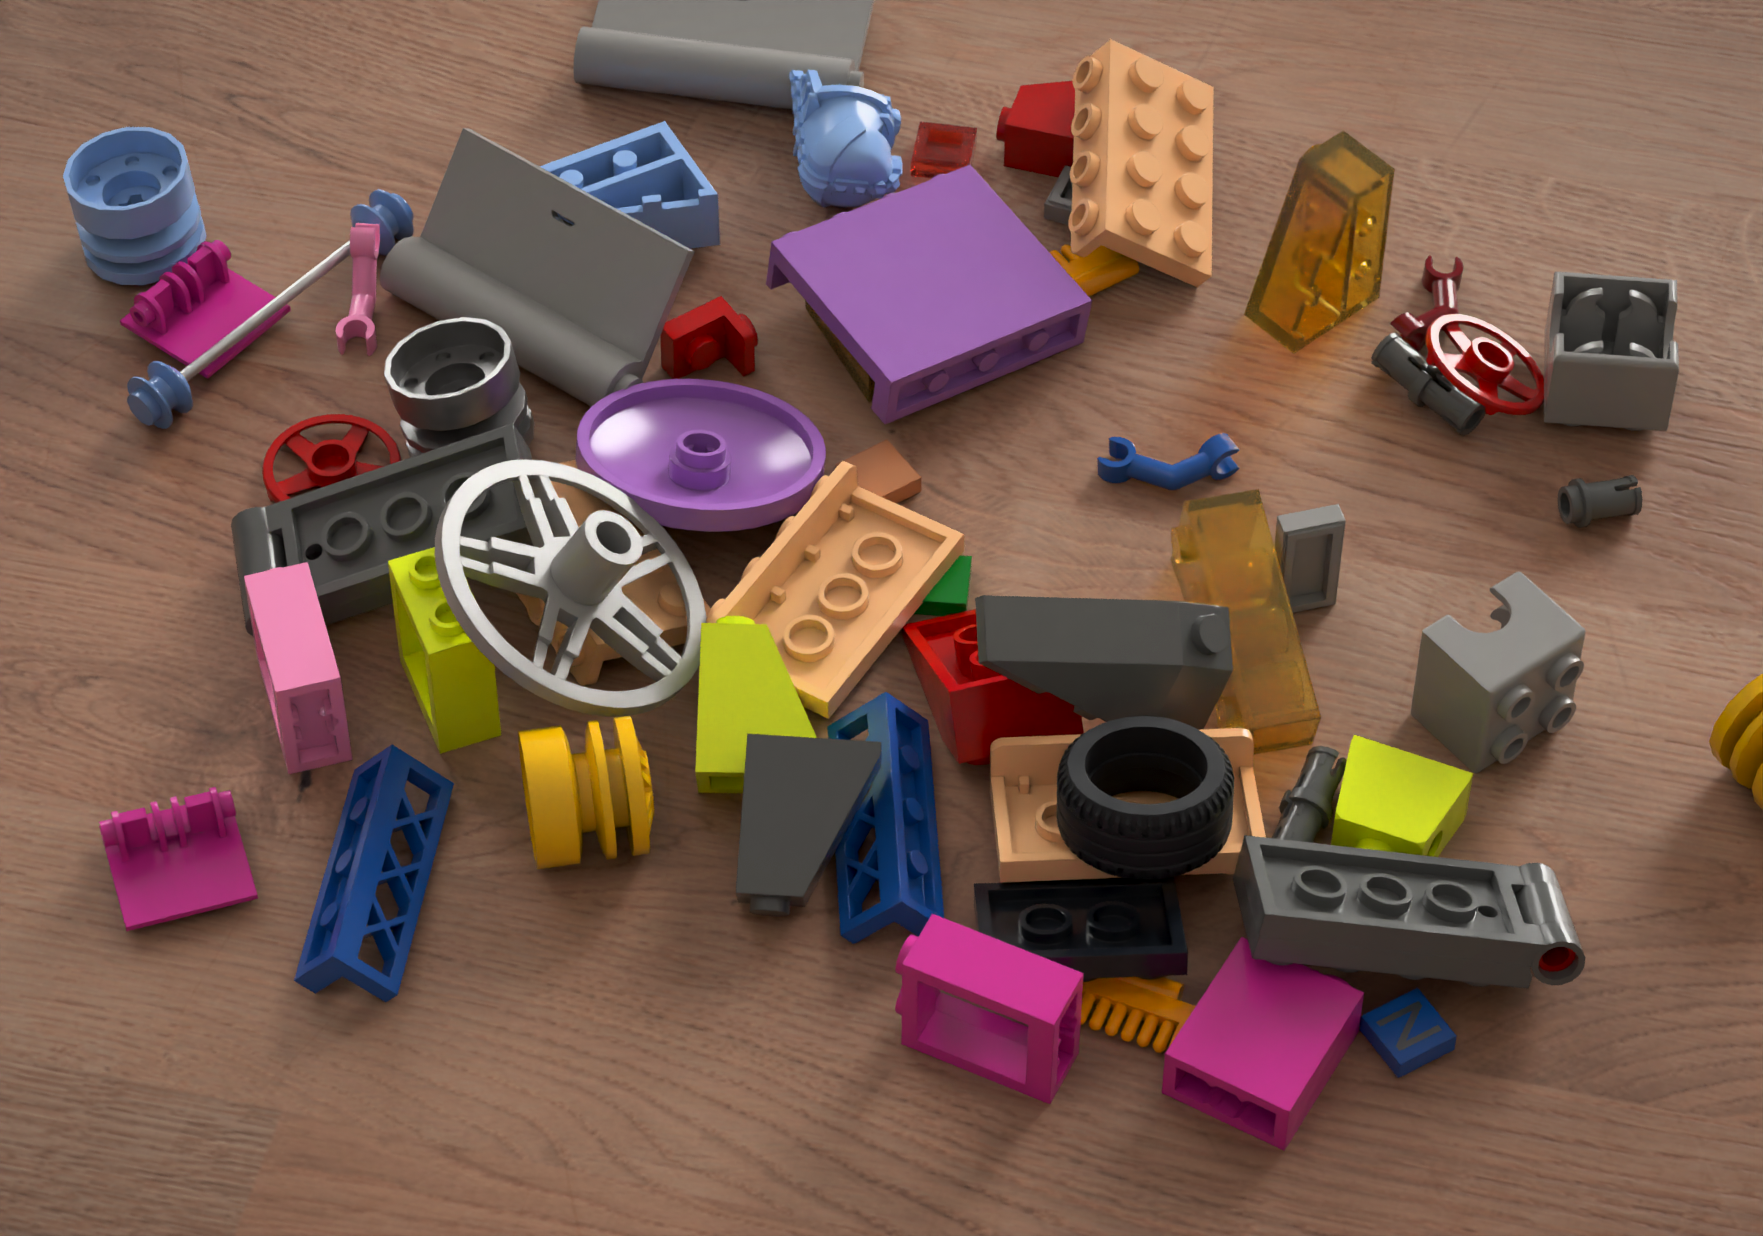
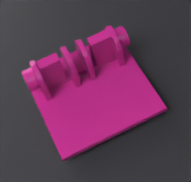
[120,240,291,379]
[99,787,258,931]

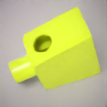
[1331,735,1473,857]

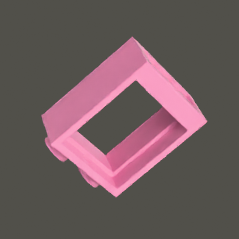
[244,562,352,774]

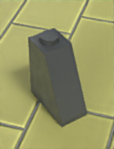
[736,734,882,916]

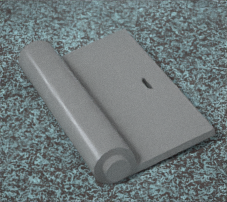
[573,0,875,110]
[380,128,695,406]

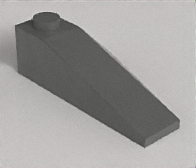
[975,595,1233,730]

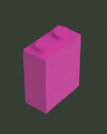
[1162,937,1364,1151]

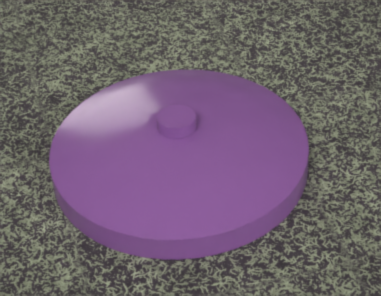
[575,379,826,532]

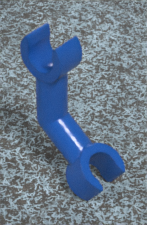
[1097,433,1240,491]

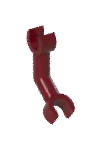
[1390,255,1464,352]

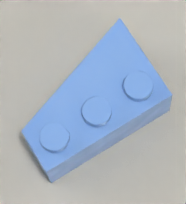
[539,121,720,249]

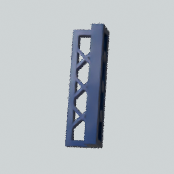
[827,692,944,944]
[294,744,454,1002]

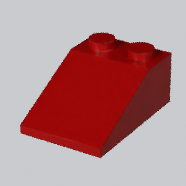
[902,609,1084,765]

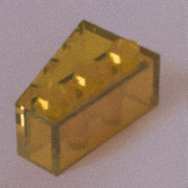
[1244,130,1395,354]

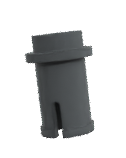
[1557,475,1643,528]

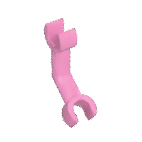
[336,223,380,356]

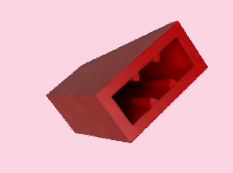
[996,81,1075,178]

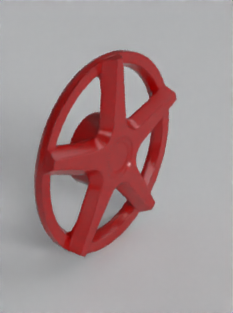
[1425,314,1544,416]
[262,414,401,503]

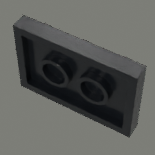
[974,877,1188,982]

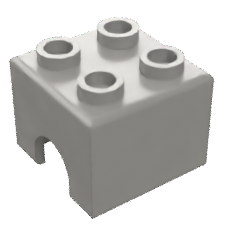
[1544,272,1679,431]
[1411,572,1586,773]

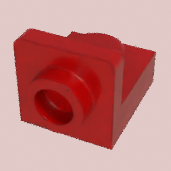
[660,296,758,379]

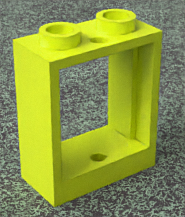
[388,547,501,754]

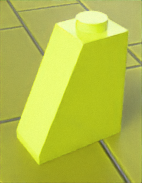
[695,616,817,793]

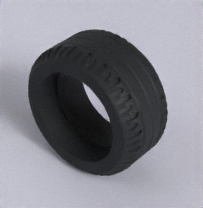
[1057,716,1234,880]

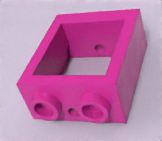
[895,914,1084,1104]

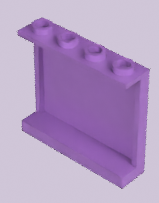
[766,165,1092,425]

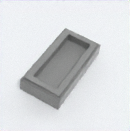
[1269,504,1346,616]

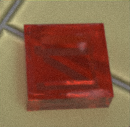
[911,121,977,178]

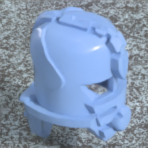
[789,70,903,208]

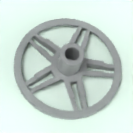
[435,459,707,717]

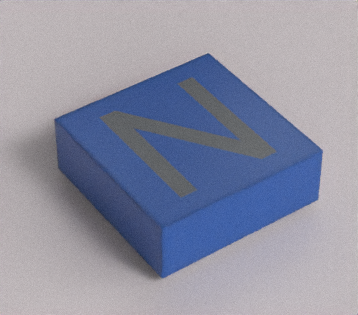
[1359,988,1457,1078]

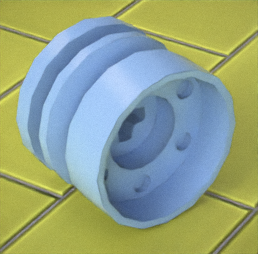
[63,127,207,285]

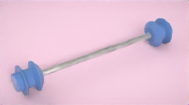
[127,189,414,429]

